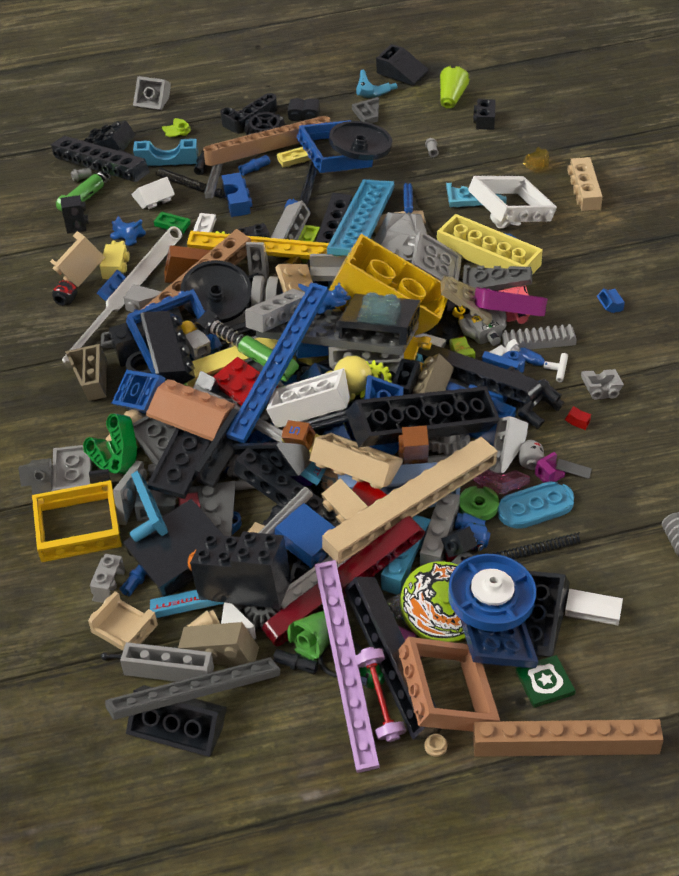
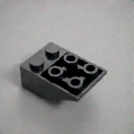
[376,44,429,85]
[83,120,136,151]

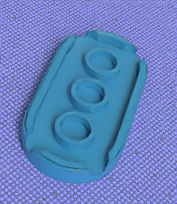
[497,482,574,529]

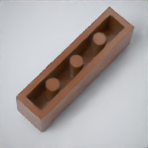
[398,426,429,465]

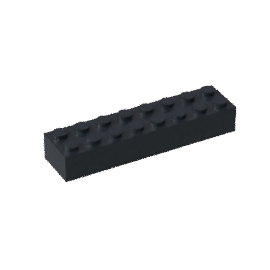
[346,386,500,447]

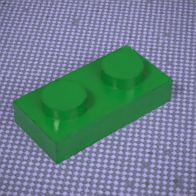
[154,212,191,234]

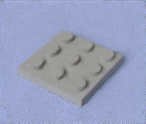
[411,230,462,281]

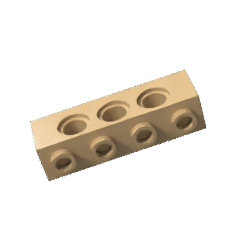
[568,157,603,211]

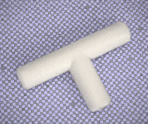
[543,353,568,382]

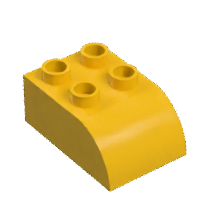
[329,234,448,336]

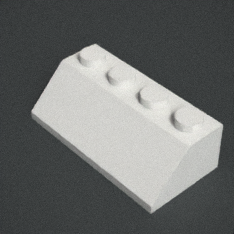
[266,368,350,428]

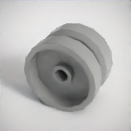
[251,276,281,307]

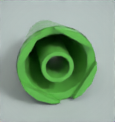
[287,610,330,660]

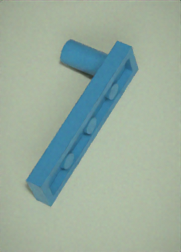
[130,470,168,542]

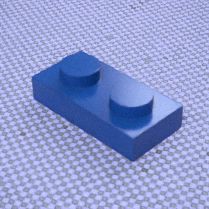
[97,270,126,301]

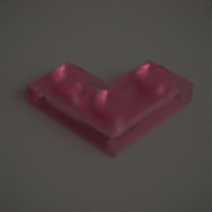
[473,469,530,494]

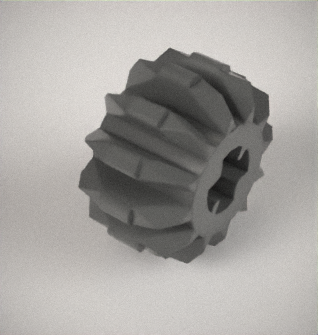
[244,605,280,629]

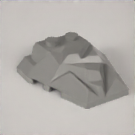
[373,213,427,263]

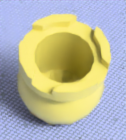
[326,356,372,404]

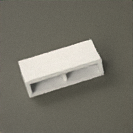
[565,589,623,626]

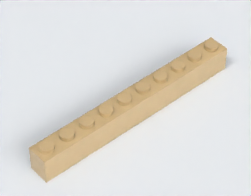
[322,437,498,565]

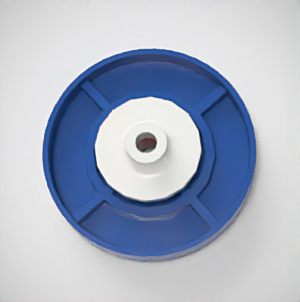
[448,554,536,632]

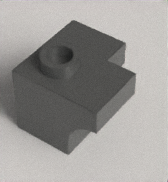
[18,458,53,495]

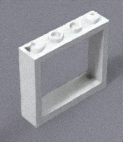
[468,176,557,222]

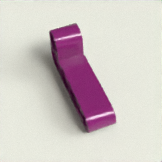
[474,287,548,316]

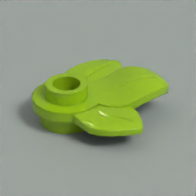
[162,118,191,137]

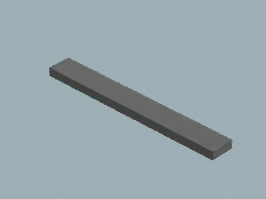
[105,657,280,720]

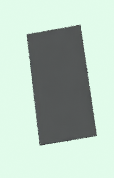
[556,459,592,479]

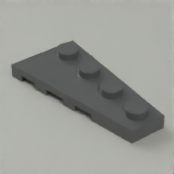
[463,265,532,290]

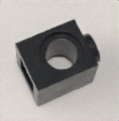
[441,526,477,558]

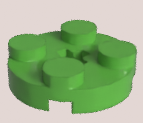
[459,486,499,521]

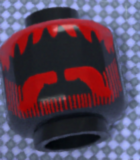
[52,280,78,306]

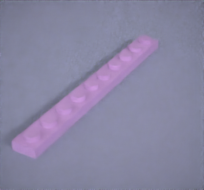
[315,560,380,773]

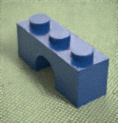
[222,172,252,217]

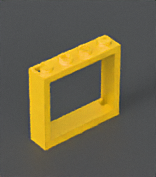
[32,480,122,562]

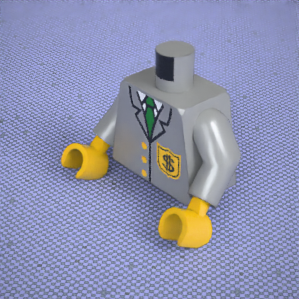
[452,305,507,346]

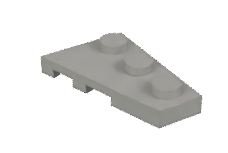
[113,461,147,525]

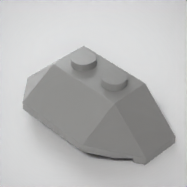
[328,347,404,380]

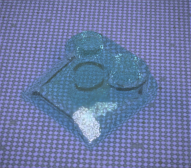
[357,292,401,325]

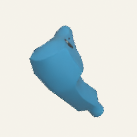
[356,70,397,98]

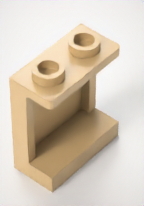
[50,231,105,287]
[88,591,158,650]

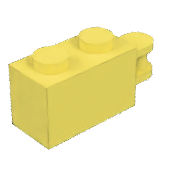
[100,240,130,279]

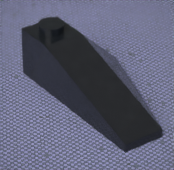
[526,571,570,657]

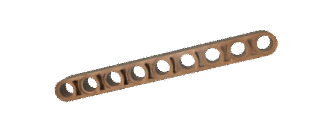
[203,116,330,166]

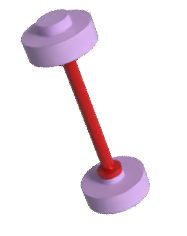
[354,647,406,742]

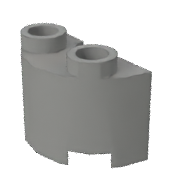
[581,369,624,400]

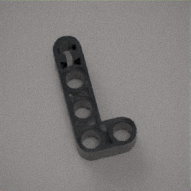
[220,93,277,134]

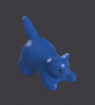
[110,216,146,246]
[298,282,351,314]

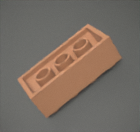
[146,379,235,441]

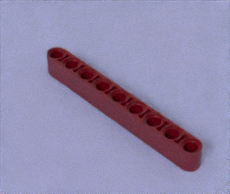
[262,516,425,646]

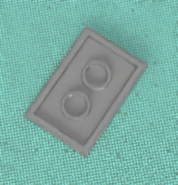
[52,445,92,491]

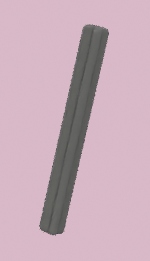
[204,163,223,199]

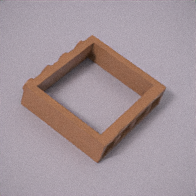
[399,637,500,732]

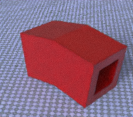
[565,406,591,430]

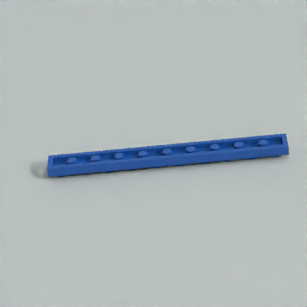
[226,282,329,443]

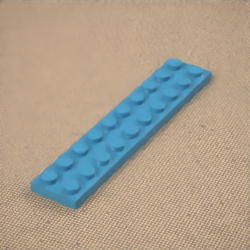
[327,179,394,256]

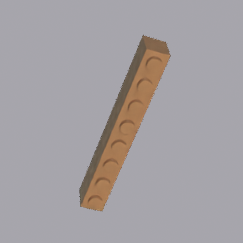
[473,720,663,757]

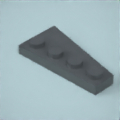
[197,481,236,536]

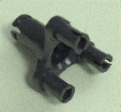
[507,366,565,429]

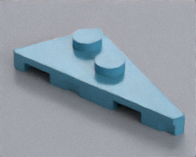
[446,183,507,207]

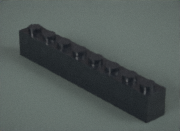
[344,577,442,740]

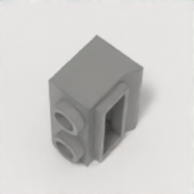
[90,554,125,603]

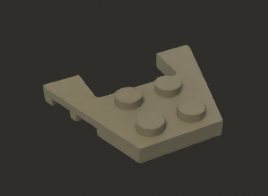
[441,276,492,326]

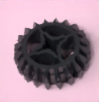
[244,111,286,136]

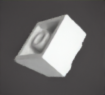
[132,177,175,209]

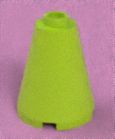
[440,66,469,108]

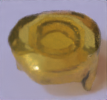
[523,147,549,171]

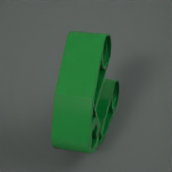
[83,413,137,475]

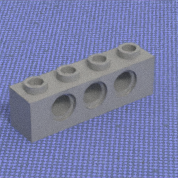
[245,289,305,333]

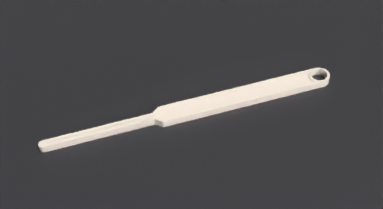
[62,226,182,364]

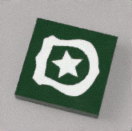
[516,655,575,708]

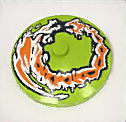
[400,561,466,643]

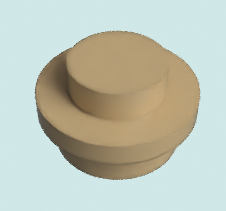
[424,734,447,757]

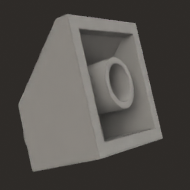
[133,76,171,110]

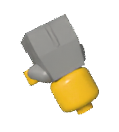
[181,321,211,360]

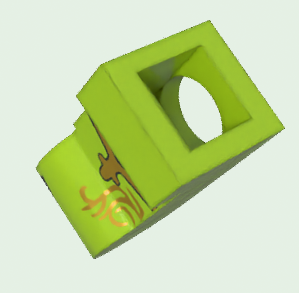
[449,336,475,359]

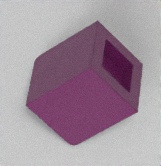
[535,452,565,483]

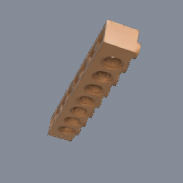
[141,229,251,312]

